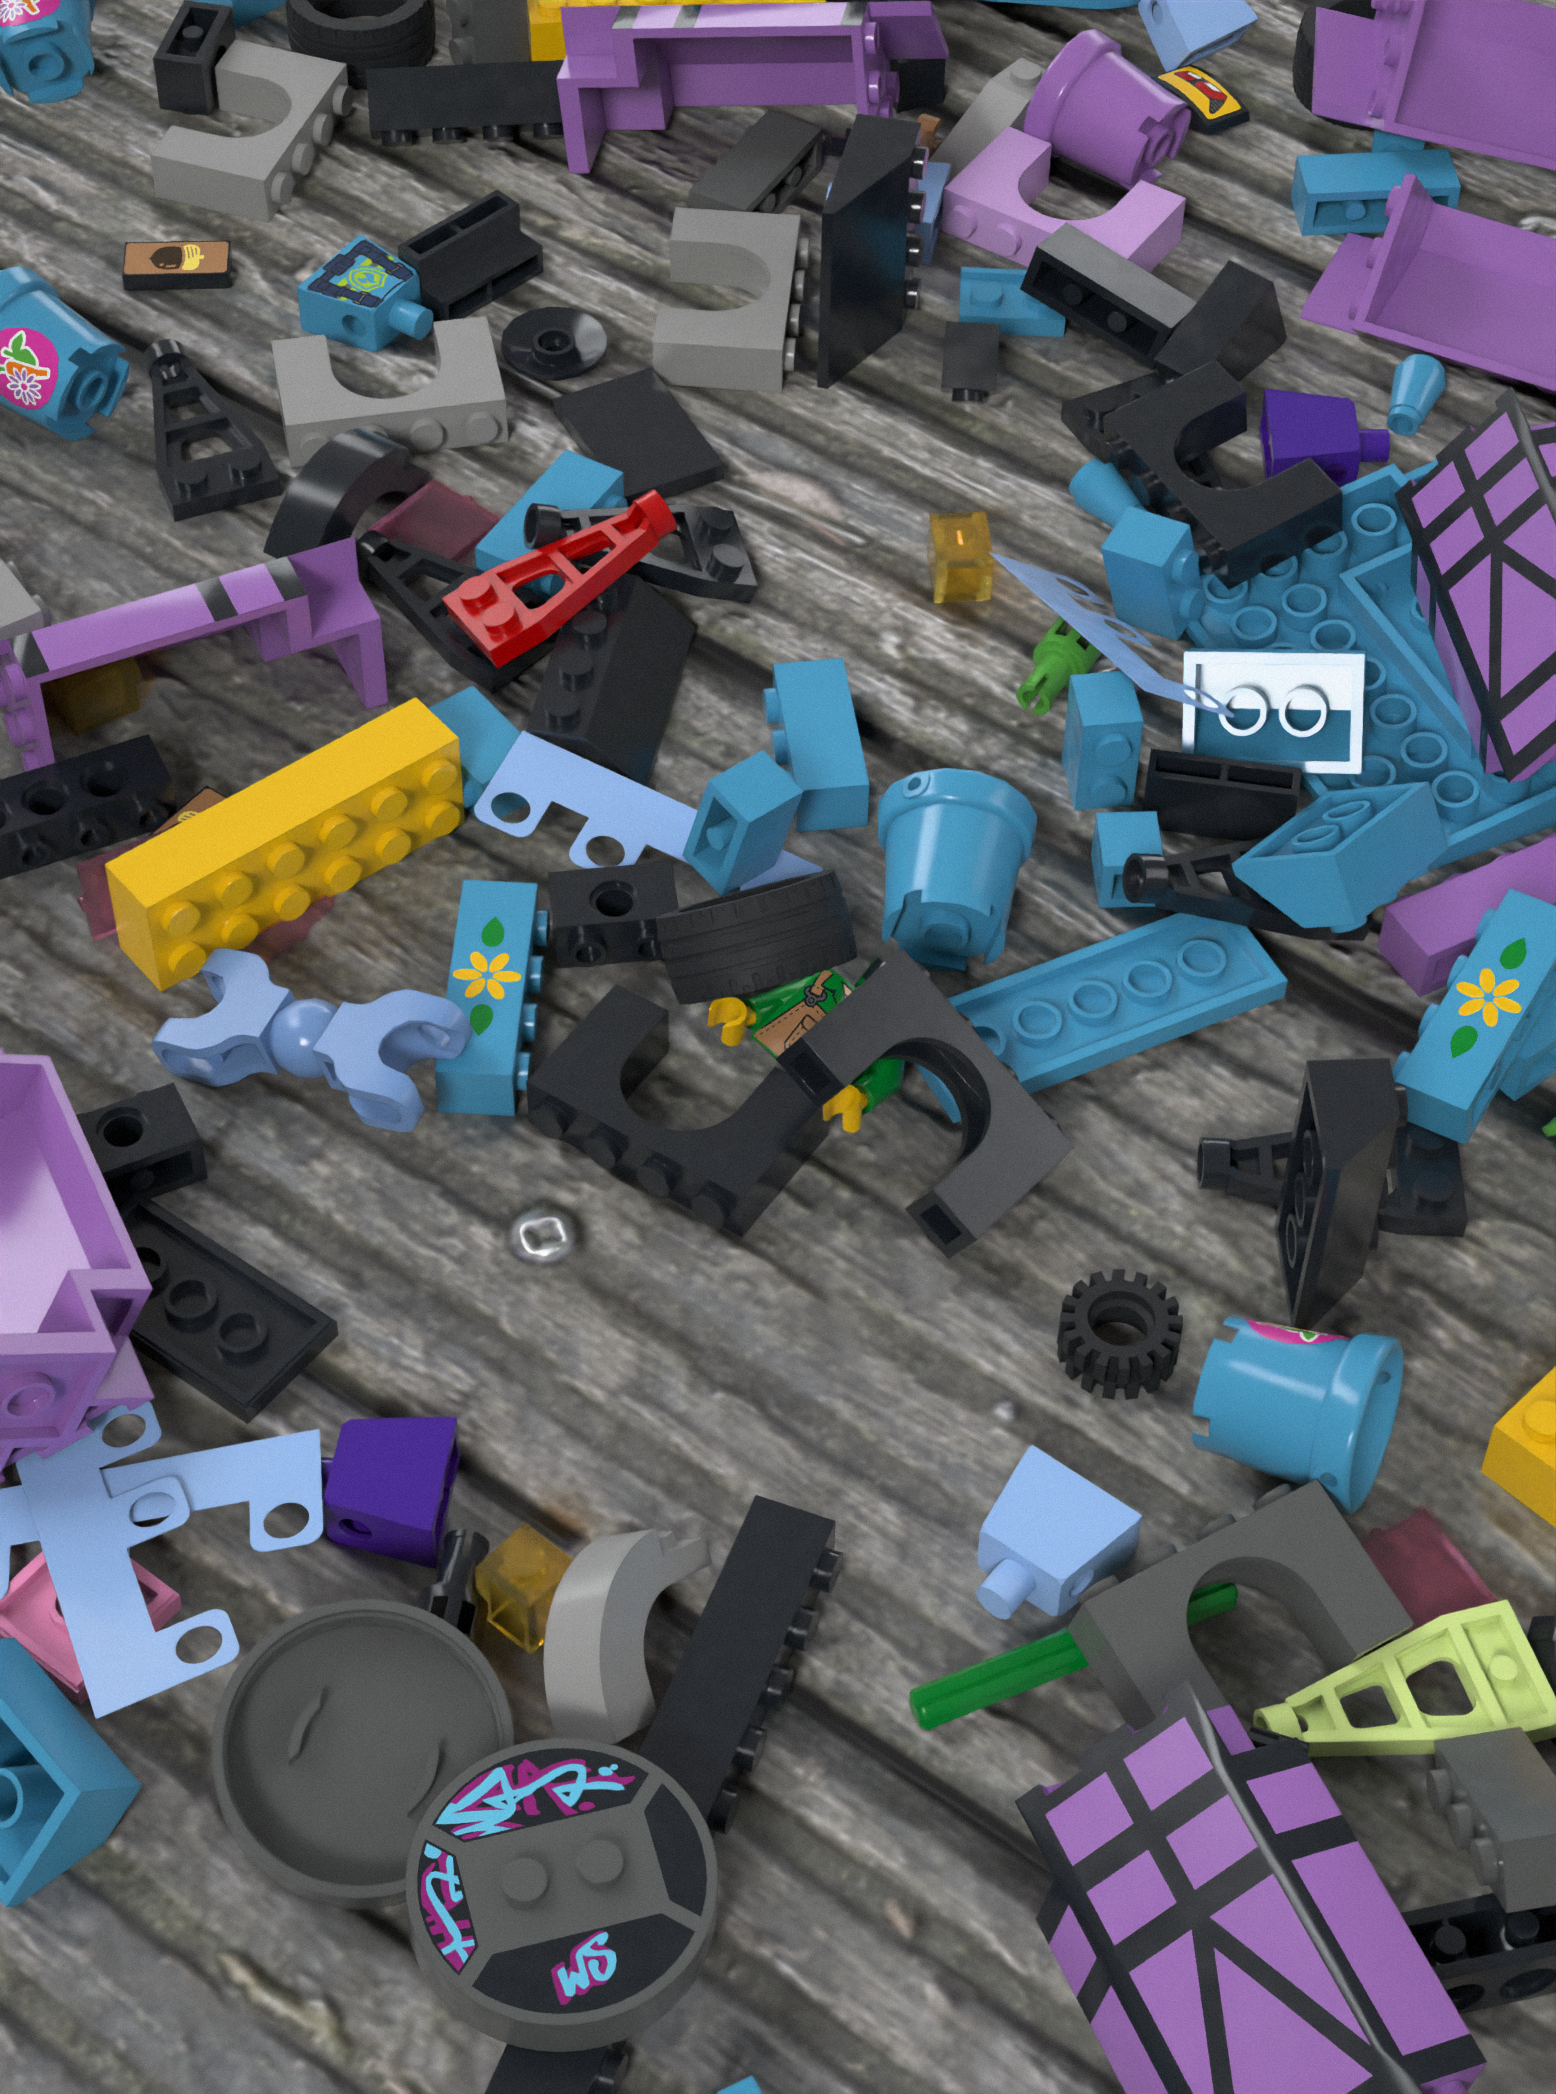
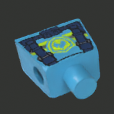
[297,235,433,352]

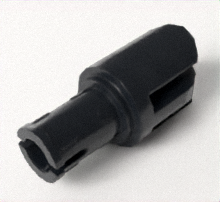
[416,1529,490,1651]

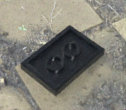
[553,368,724,507]

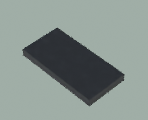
[118,1191,338,1424]

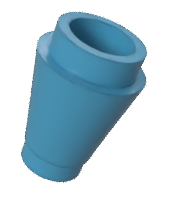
[1387,354,1446,436]
[1069,458,1149,528]

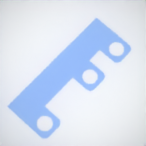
[989,552,1234,718]
[474,731,823,891]
[15,1401,240,1719]
[0,1429,323,1600]

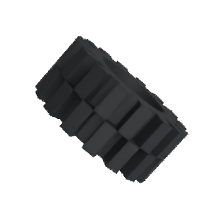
[1057,1269,1183,1400]

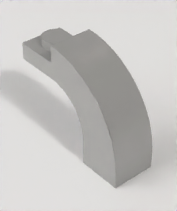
[543,1529,713,1744]

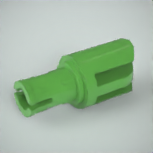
[1016,615,1114,715]

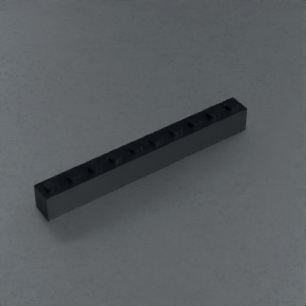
[484,1495,843,2094]

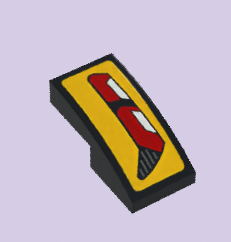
[1150,64,1250,135]

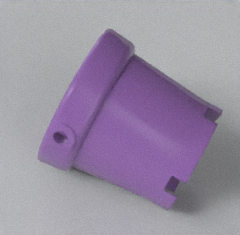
[1023,28,1191,190]

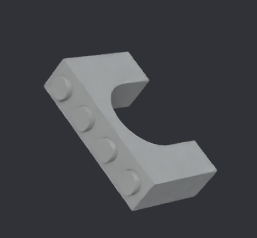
[150,39,354,223]
[653,207,810,393]
[271,316,508,468]

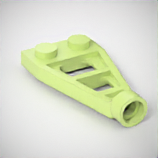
[1253,1599,1556,1758]

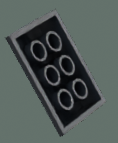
[817,113,929,389]

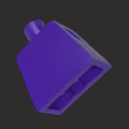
[1259,389,1390,488]
[321,1417,461,1568]

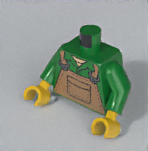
[707,957,905,1133]

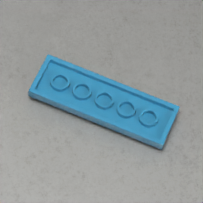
[914,913,1288,1123]

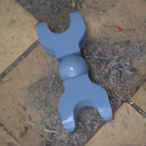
[151,948,473,1132]

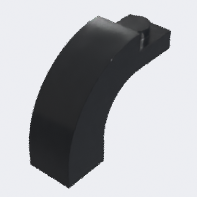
[263,428,430,559]

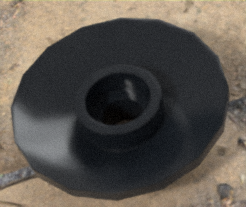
[500,307,608,381]

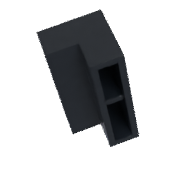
[398,189,544,322]
[1142,749,1302,841]

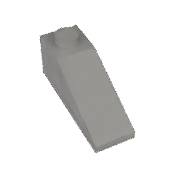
[928,58,1046,182]

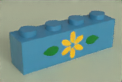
[435,880,550,1116]
[1392,888,1556,1145]

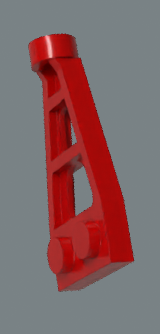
[442,489,677,669]

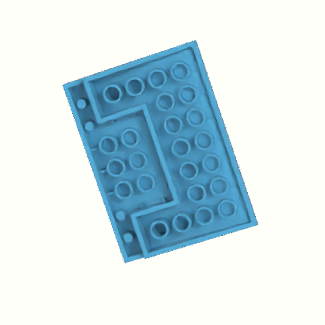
[1185,460,1556,871]

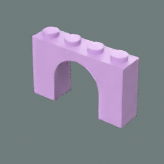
[941,126,1186,273]

